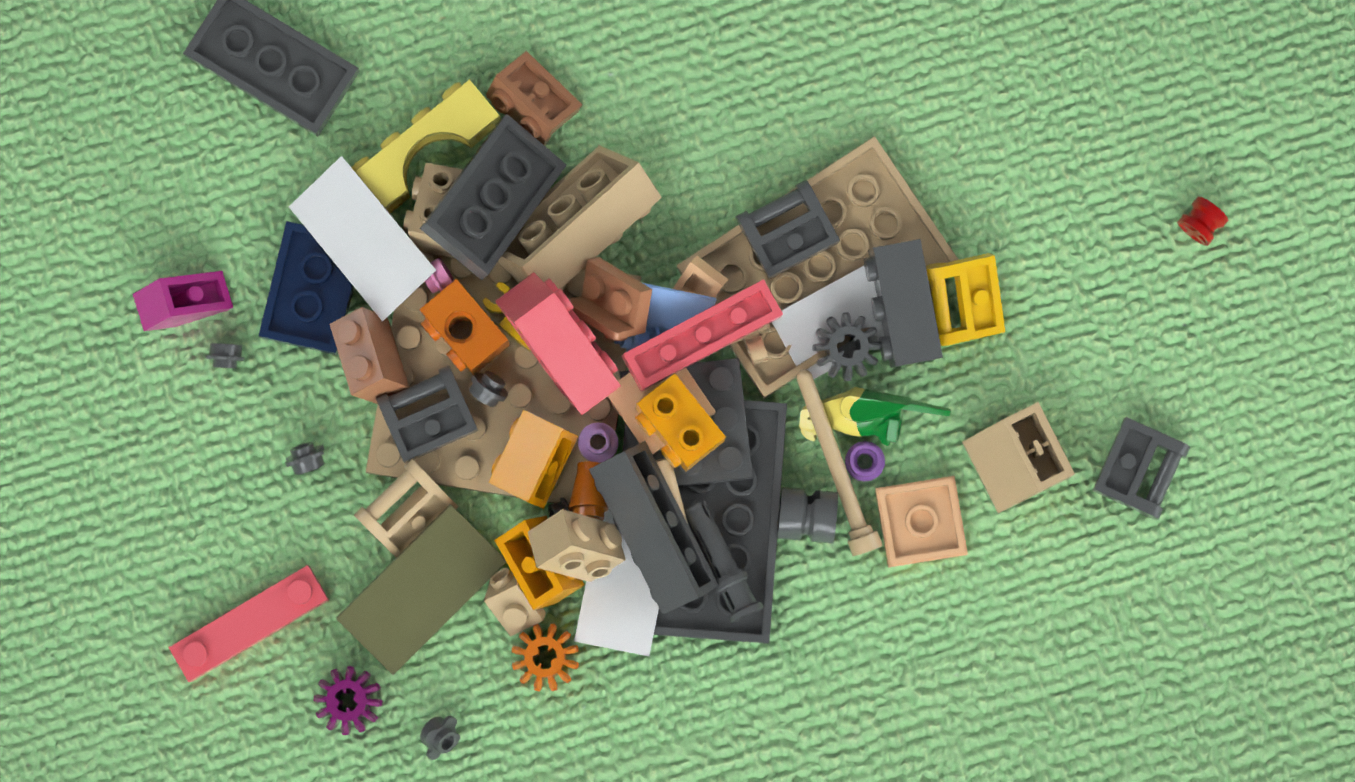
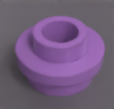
[845,441,885,482]

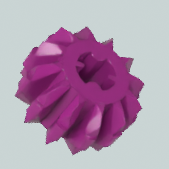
[313,666,383,735]

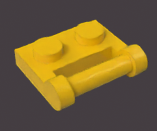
[926,253,1005,346]

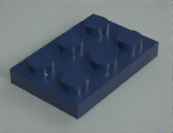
[258,221,354,355]

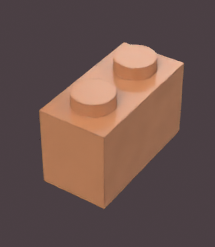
[330,307,409,404]

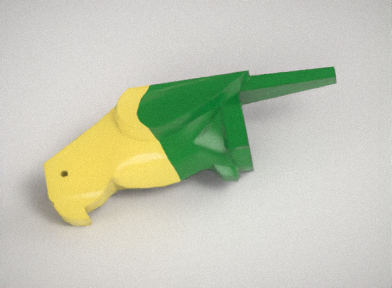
[799,387,951,446]

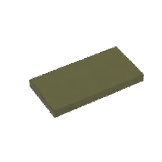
[336,504,506,675]

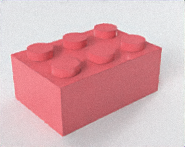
[495,272,621,415]

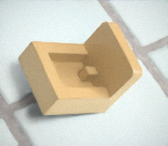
[484,568,546,637]

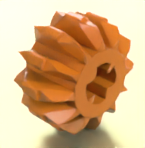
[512,624,579,692]

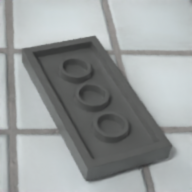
[183,0,360,137]
[420,114,566,280]

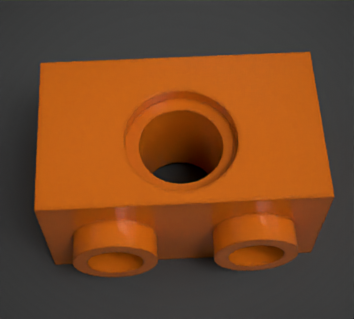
[419,279,510,375]

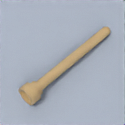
[796,369,883,556]

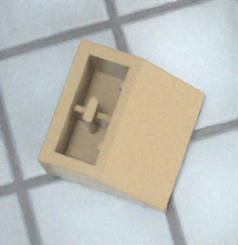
[962,402,1075,513]

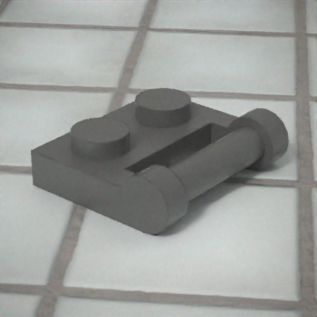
[735,180,840,279]
[376,365,478,463]
[1092,417,1190,520]

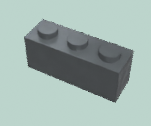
[864,239,943,368]

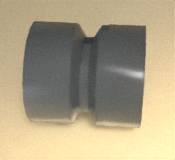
[777,487,838,544]

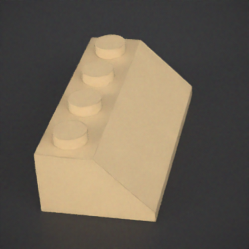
[498,145,662,291]

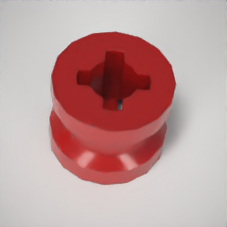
[1177,196,1229,246]

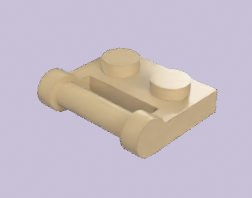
[354,459,458,557]

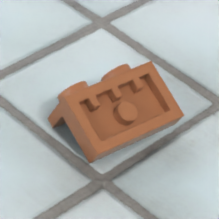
[486,51,583,146]
[569,257,652,341]

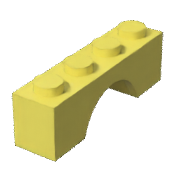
[351,79,500,214]

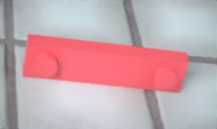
[621,279,783,392]
[168,565,329,682]

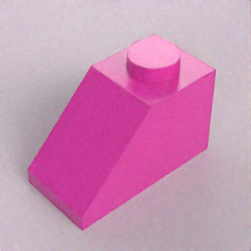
[133,271,233,332]

